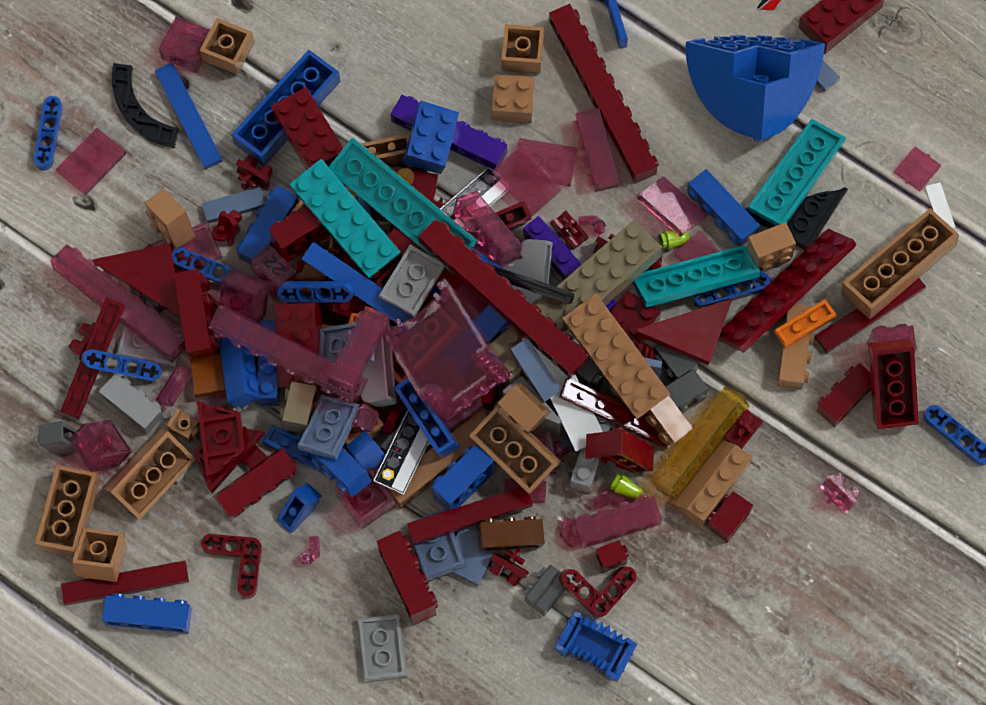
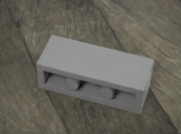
[99,374,164,435]

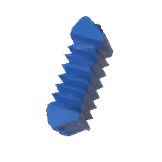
[554,611,637,682]

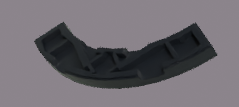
[112,63,179,148]

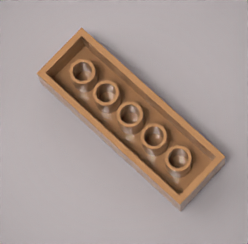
[841,208,959,320]
[561,293,671,419]

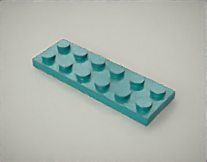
[748,119,846,226]
[289,159,401,279]
[632,245,760,308]

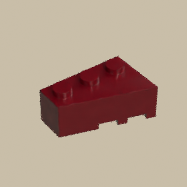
[585,428,654,473]

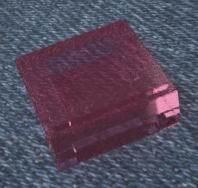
[352,404,379,432]

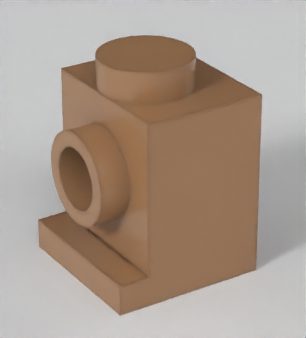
[167,408,200,443]

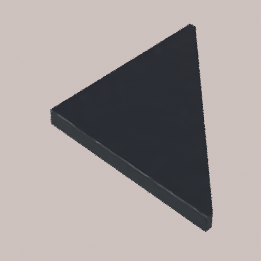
[745,187,848,250]

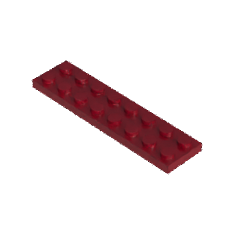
[718,229,857,353]

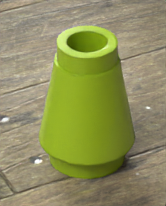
[658,231,690,250]
[610,473,642,500]

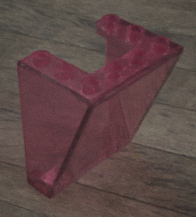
[378,278,512,422]

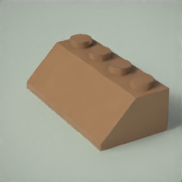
[104,429,196,520]
[669,439,753,528]

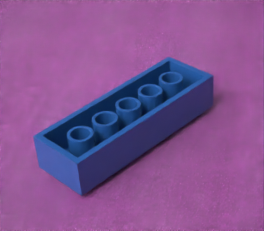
[231,49,341,166]

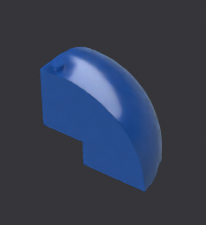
[686,35,825,141]

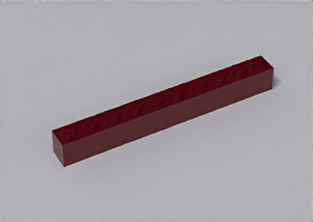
[549,4,659,184]
[419,219,588,379]

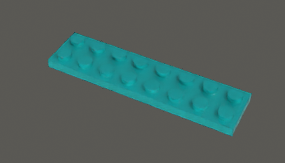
[329,137,478,273]

